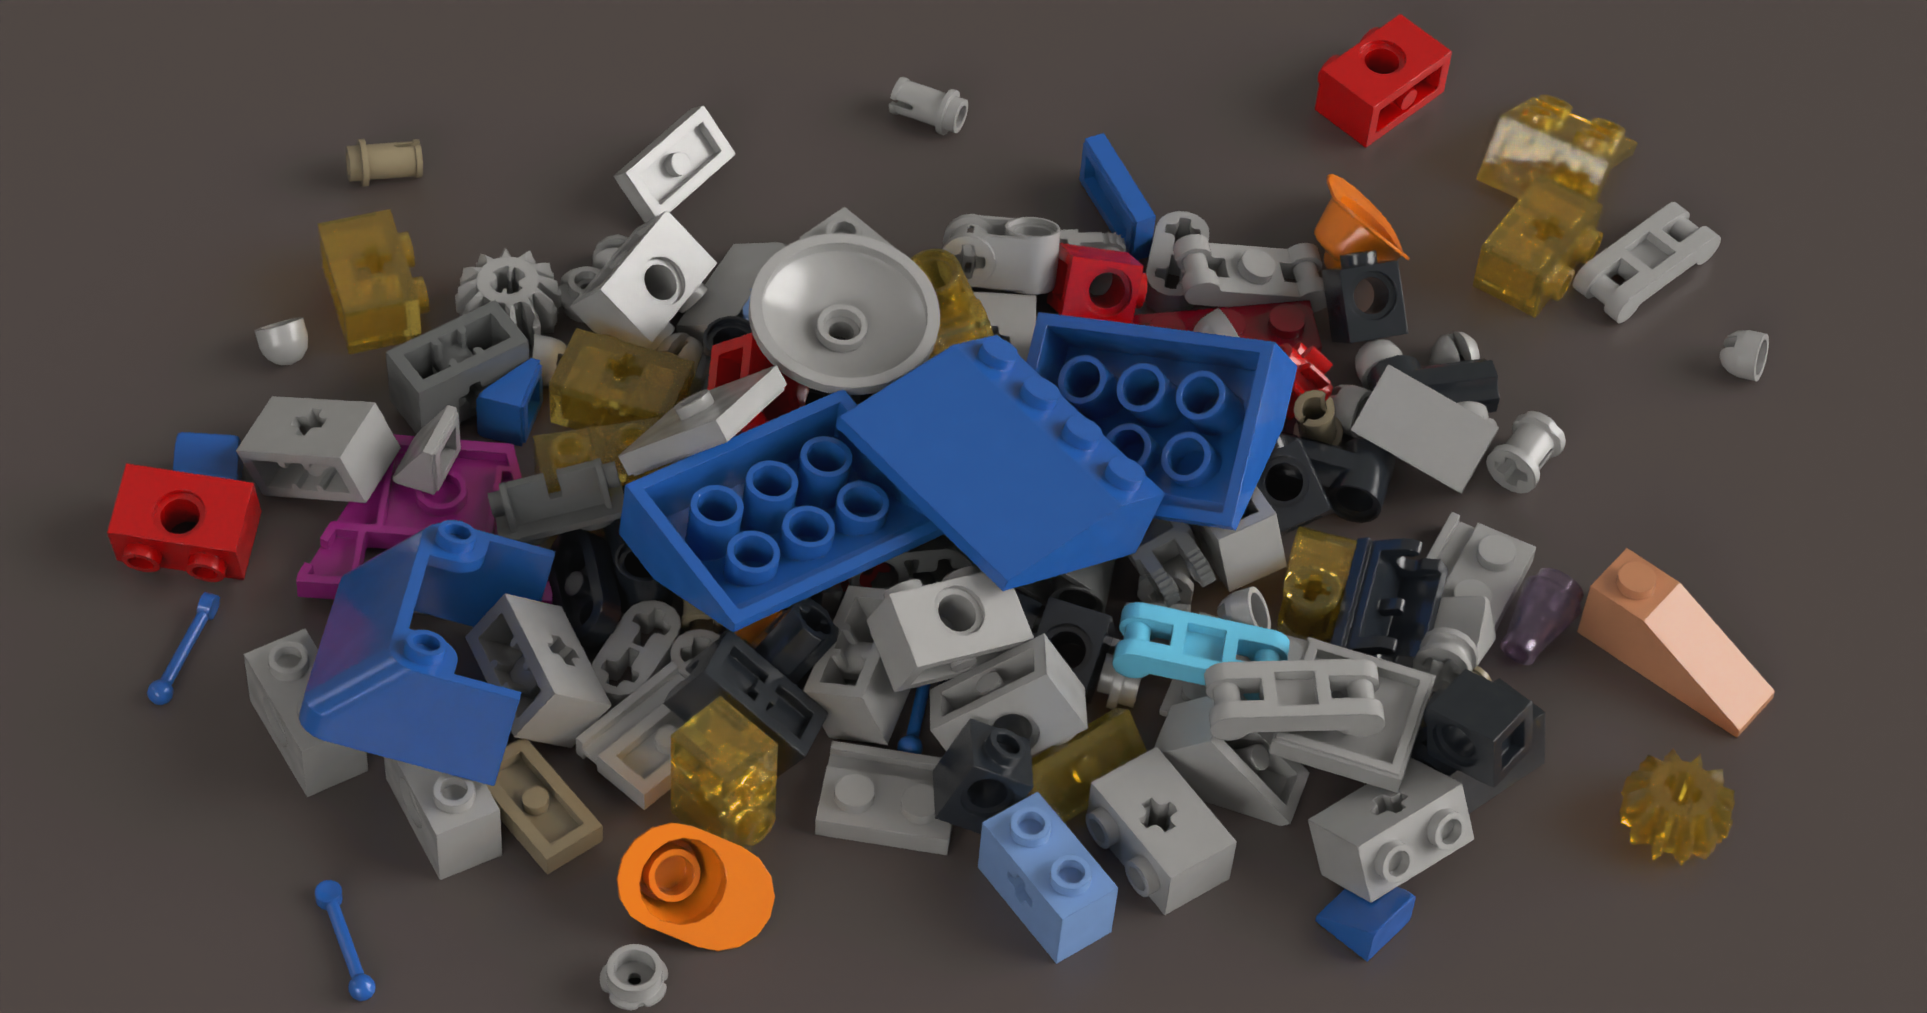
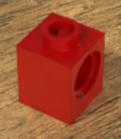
[1047,243,1147,324]

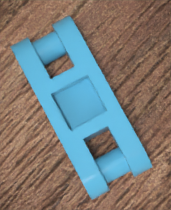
[1112,602,1290,700]

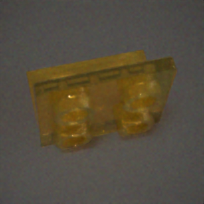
[1476,95,1638,227]

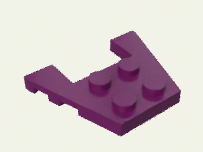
[296,434,553,604]

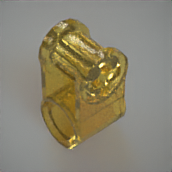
[911,248,994,360]
[1277,526,1357,643]

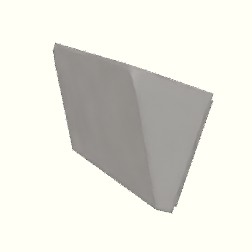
[676,242,787,342]

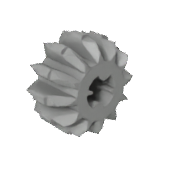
[455,248,562,345]

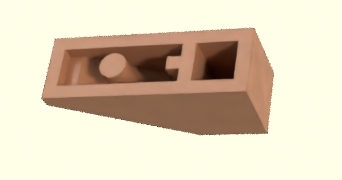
[1577,548,1775,738]

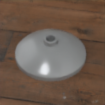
[749,233,940,395]

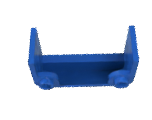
[299,520,556,786]

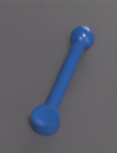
[147,592,220,705]
[897,684,931,754]
[315,880,376,1001]

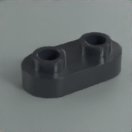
[547,529,621,648]

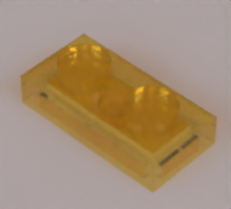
[1026,708,1147,823]

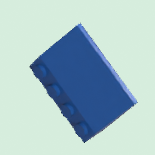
[1026,312,1297,531]
[836,335,1165,591]
[619,390,944,632]

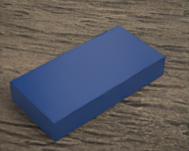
[1079,133,1156,260]

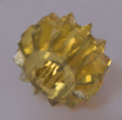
[1619,748,1735,866]

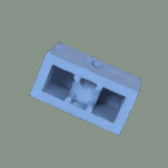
[978,792,1118,964]

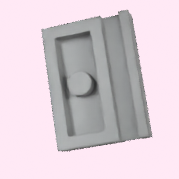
[1426,512,1536,632]
[576,661,718,810]
[815,741,953,855]

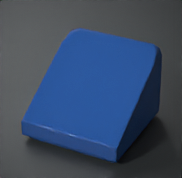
[476,358,543,447]
[173,432,244,481]
[1315,887,1416,962]

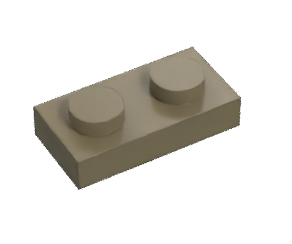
[486,738,603,875]

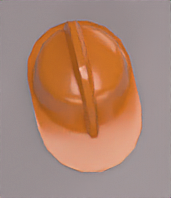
[1314,174,1410,269]
[616,822,775,951]

